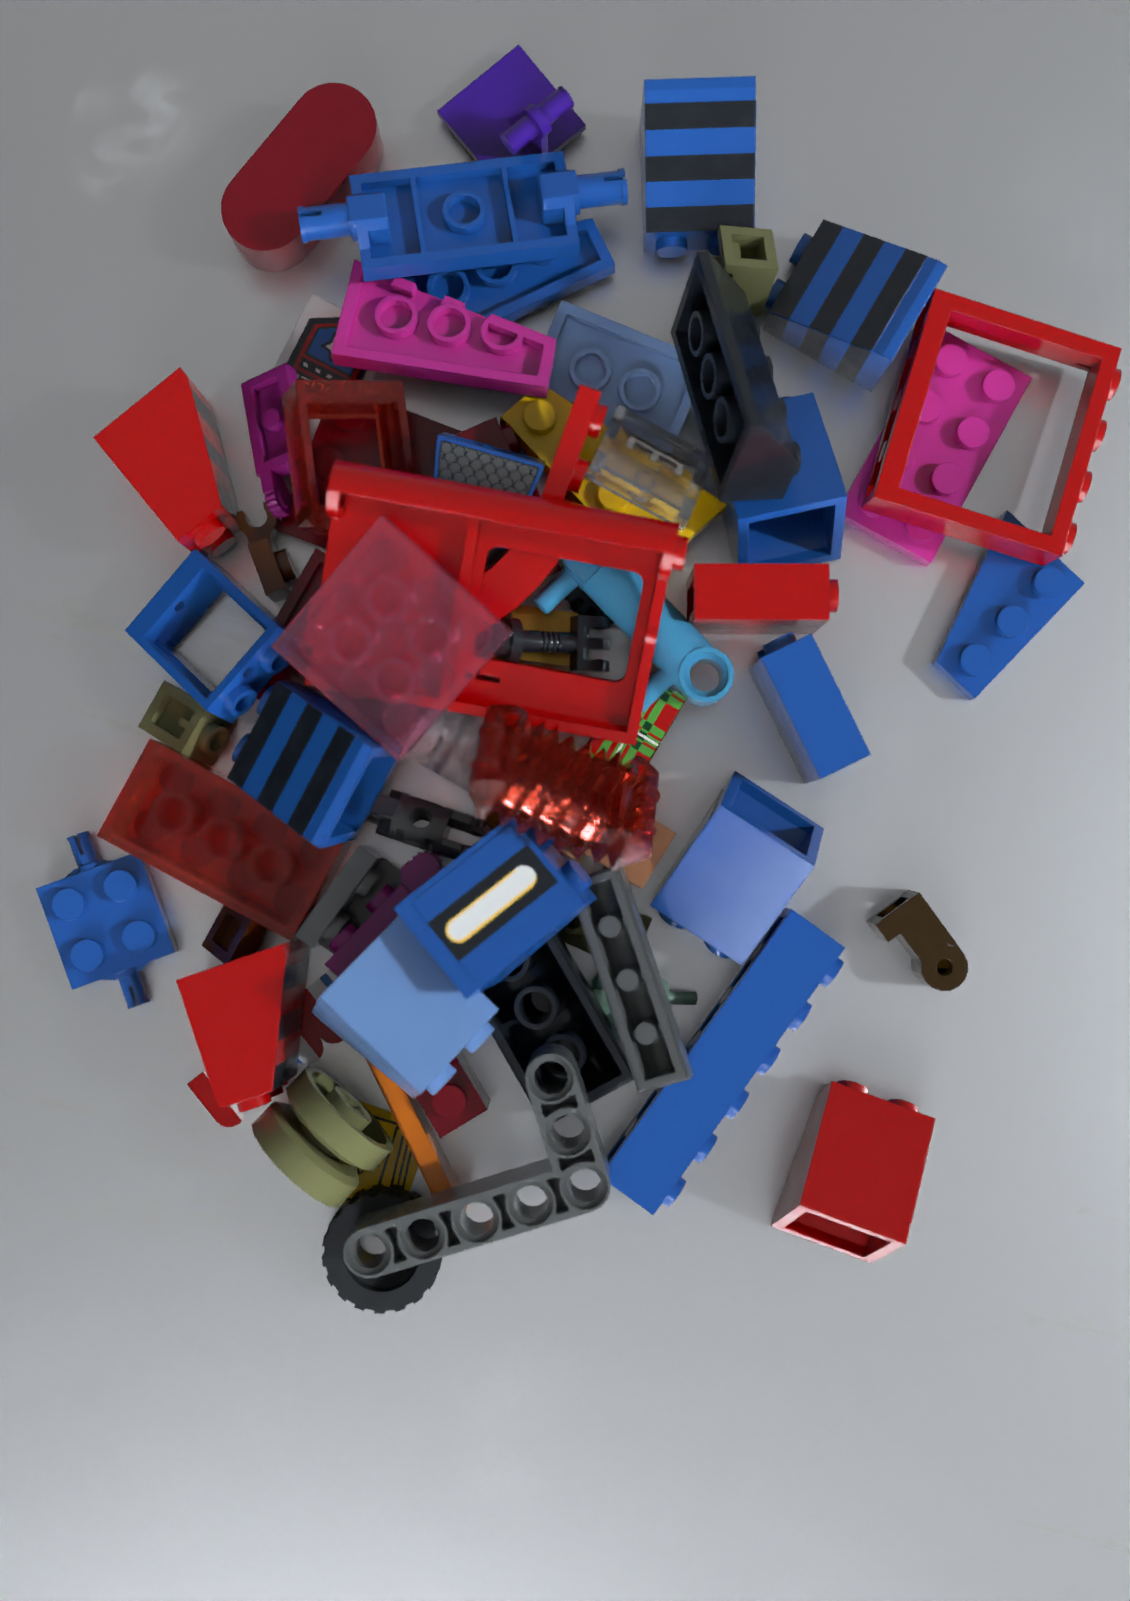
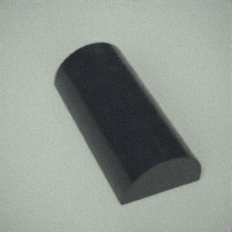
[482,932,634,1122]

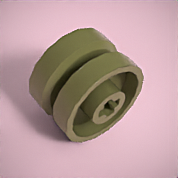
[251,1065,394,1208]

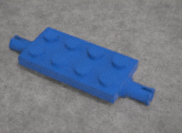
[297,151,628,282]

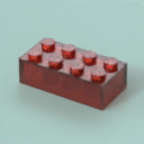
[97,739,352,941]

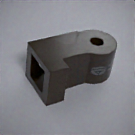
[866,890,968,991]

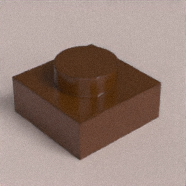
[201,899,269,964]

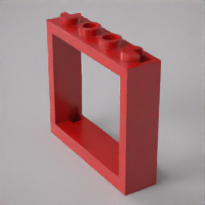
[861,288,1122,566]

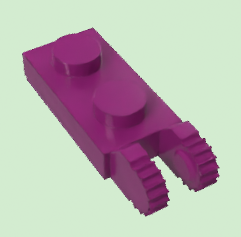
[241,363,320,519]
[324,851,444,977]

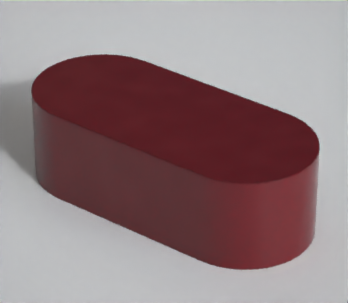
[221,83,383,272]

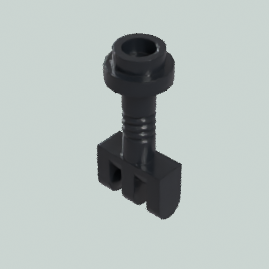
[490,615,611,673]

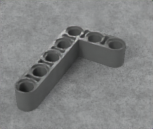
[343,1043,610,1278]

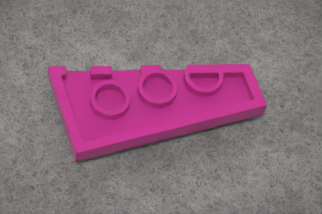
[331,259,556,398]

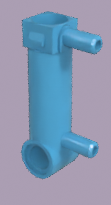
[533,559,734,713]

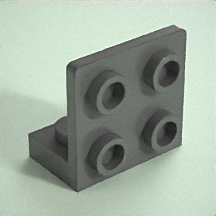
[295,845,401,954]

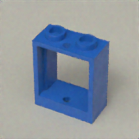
[125,549,301,723]

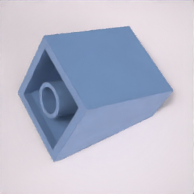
[311,916,499,1099]

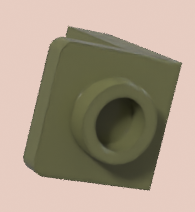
[138,680,237,766]

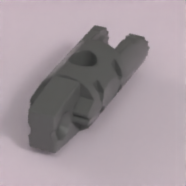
[366,789,493,860]

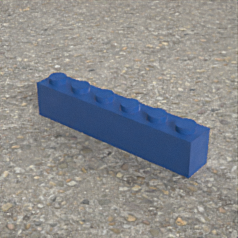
[606,907,845,1215]

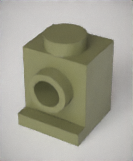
[714,225,779,317]

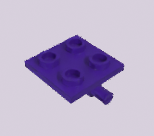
[437,44,586,161]

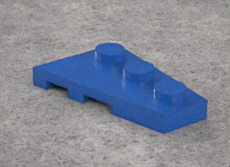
[932,510,1085,700]

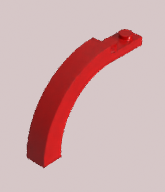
[300,384,609,649]

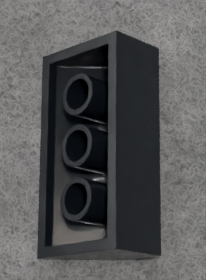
[671,251,801,502]

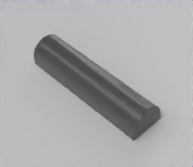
[578,863,694,1094]

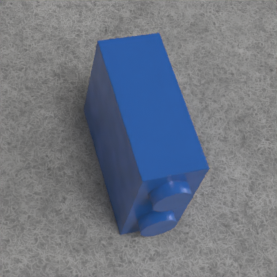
[749,631,871,784]

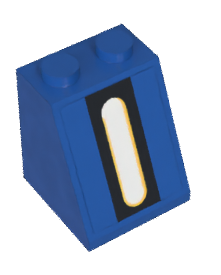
[393,813,597,999]

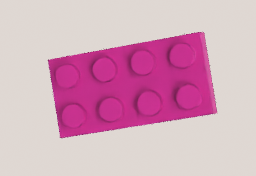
[845,331,1032,567]

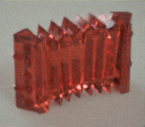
[469,705,660,871]

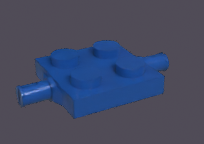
[36,831,179,1009]

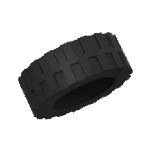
[322,1184,442,1314]

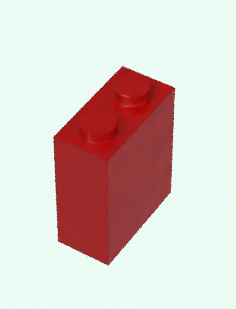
[686,563,839,634]

